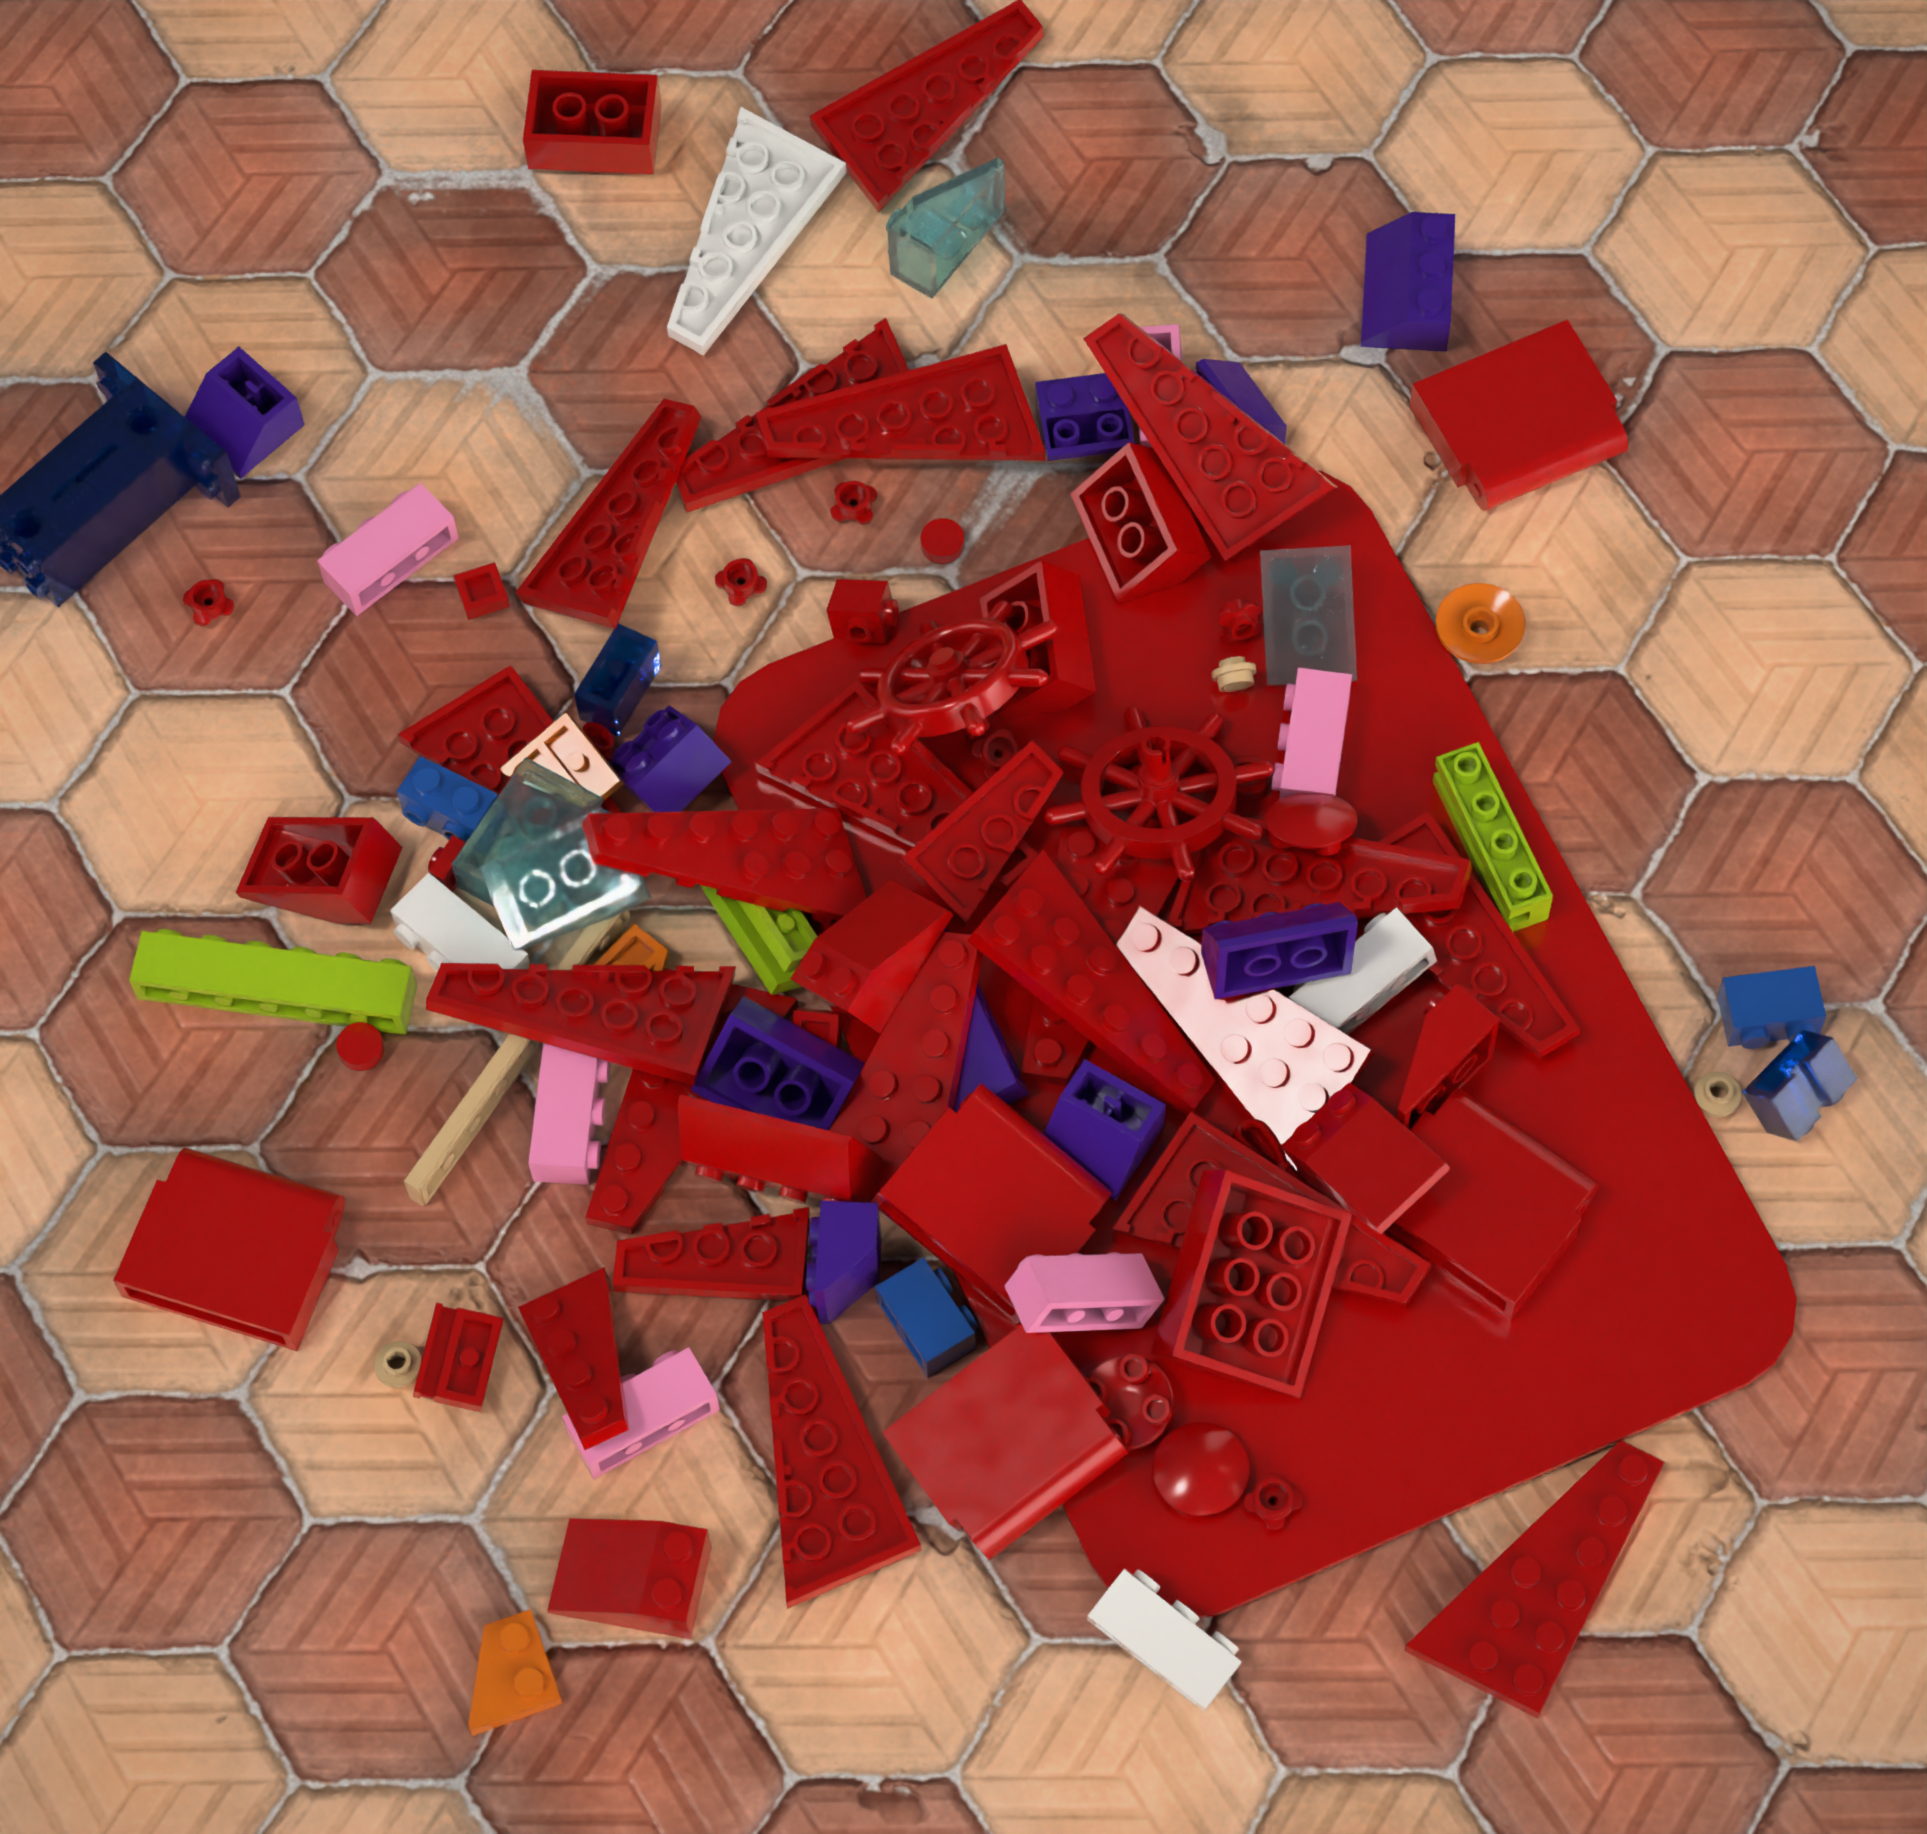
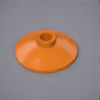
[1436,583,1526,664]

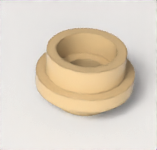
[1211,656,1257,692]
[1694,1071,1742,1117]
[374,1341,422,1389]

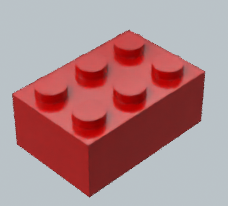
[523,70,662,174]

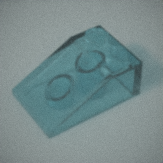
[886,158,1006,299]
[1260,546,1357,686]
[451,757,603,928]
[478,807,652,951]

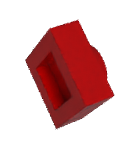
[453,562,510,620]
[428,835,473,892]
[793,1008,843,1049]

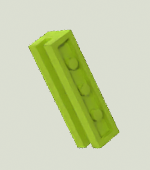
[1433,742,1553,932]
[700,885,818,995]

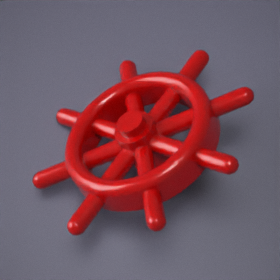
[845,600,1059,756]
[1044,706,1275,882]

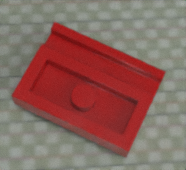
[413,1302,504,1413]

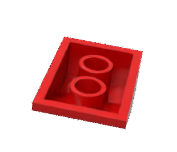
[235,817,403,924]
[790,880,954,1033]
[1396,984,1500,1130]
[1281,1082,1450,1234]
[547,1518,712,1639]

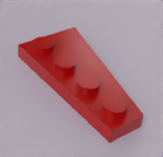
[900,740,1064,928]
[612,1207,810,1301]
[518,1267,629,1450]

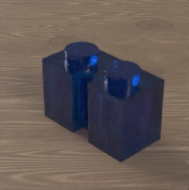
[1742,1030,1858,1141]

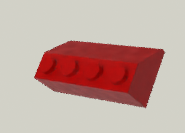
[678,1094,882,1204]

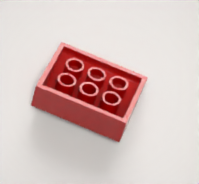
[1150,1170,1352,1398]

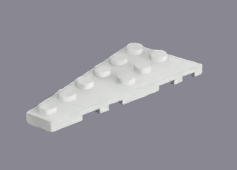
[667,107,847,356]

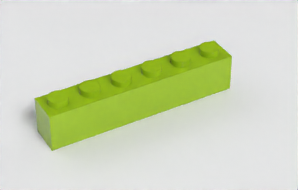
[129,929,417,1035]

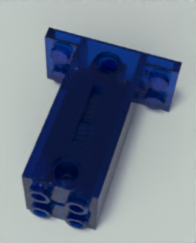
[0,351,241,608]

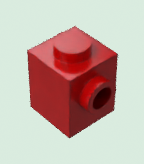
[826,579,899,644]

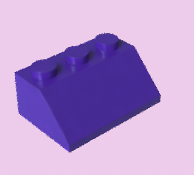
[1361,212,1455,352]
[1201,902,1358,999]
[691,996,865,1130]

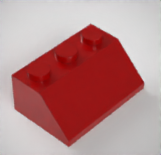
[1070,442,1212,603]
[980,560,1096,718]

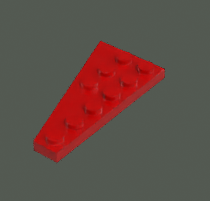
[755,344,1046,461]
[762,1294,922,1609]

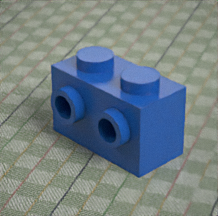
[396,756,504,854]

